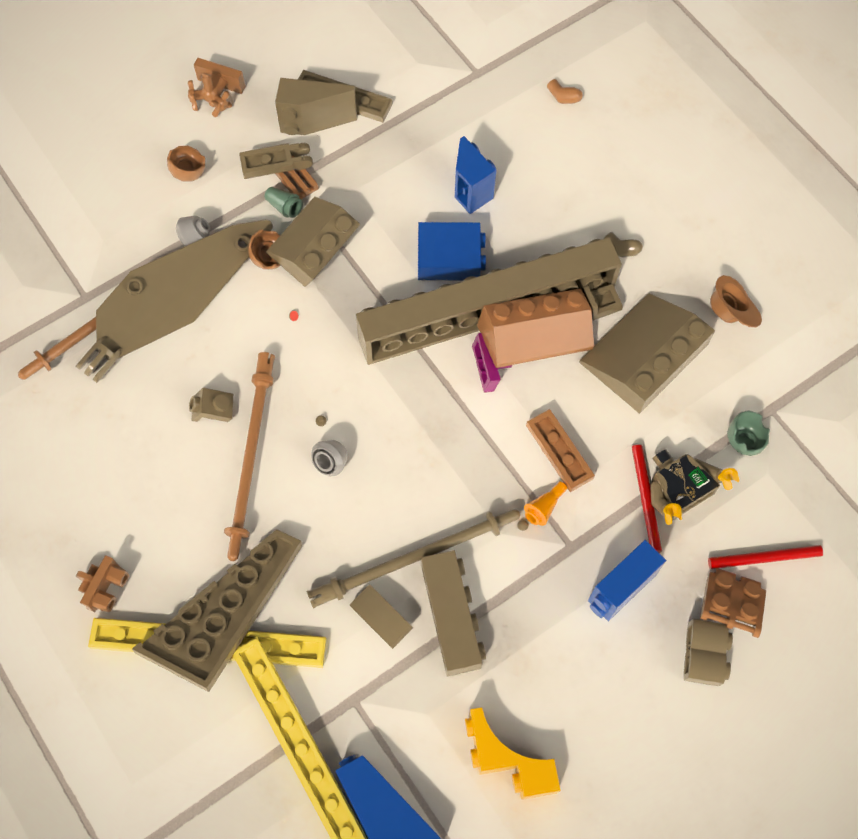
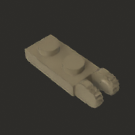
[239,142,313,179]

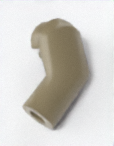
[604,232,643,257]

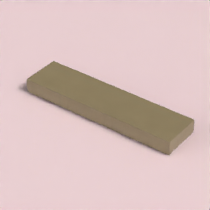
[298,70,392,123]

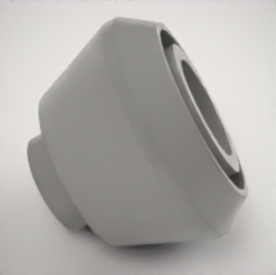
[176,216,210,246]
[311,440,348,476]

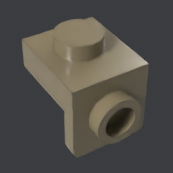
[583,284,623,321]
[189,387,234,422]

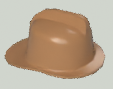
[710,275,762,328]

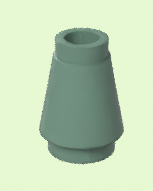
[264,187,303,218]

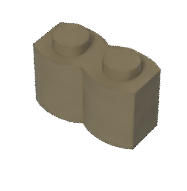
[683,619,733,686]

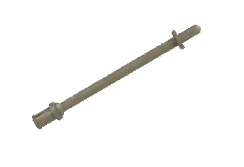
[306,509,520,609]

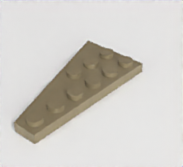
[132,529,302,692]

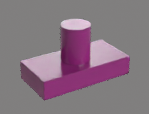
[472,333,512,393]

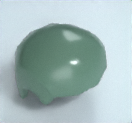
[727,410,770,456]

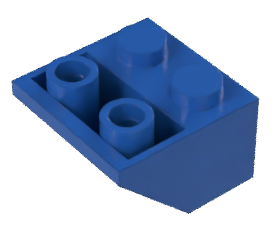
[454,136,496,214]

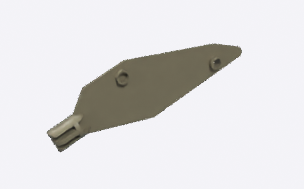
[76,220,273,383]

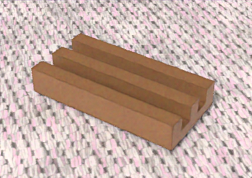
[275,155,318,199]

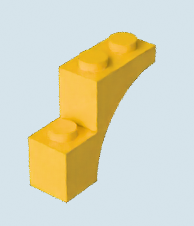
[465,707,561,800]

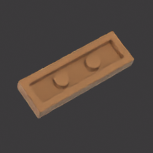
[526,409,595,493]

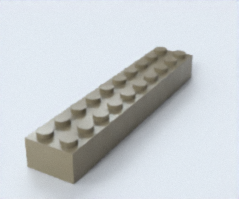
[356,237,622,365]

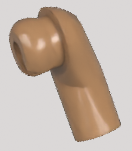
[547,79,583,104]

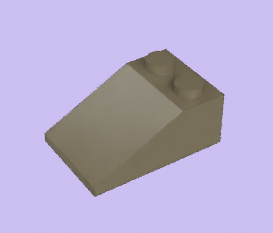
[275,78,357,135]

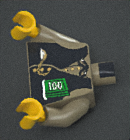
[650,449,740,525]

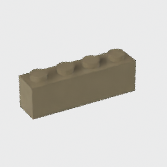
[421,550,486,677]

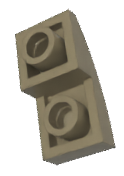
[350,584,413,649]

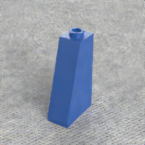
[335,754,441,839]

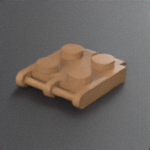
[700,568,766,638]

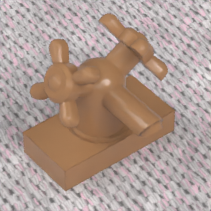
[188,57,246,117]

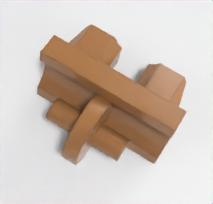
[76,555,129,613]

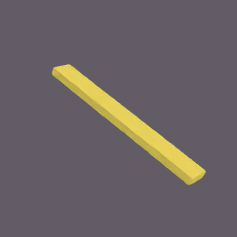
[88,618,326,668]
[233,637,368,839]

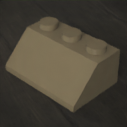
[266,196,360,287]

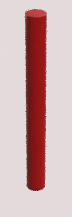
[632,445,662,553]
[708,545,823,569]

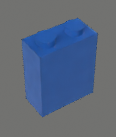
[418,222,486,281]
[588,540,667,622]

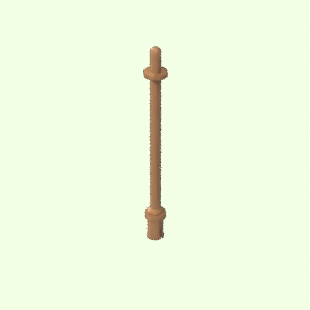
[18,317,96,380]
[224,352,275,561]

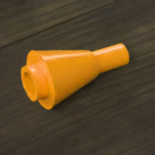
[524,481,567,526]

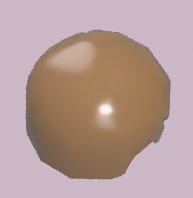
[167,146,205,182]
[248,229,281,270]

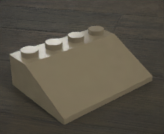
[579,293,715,414]

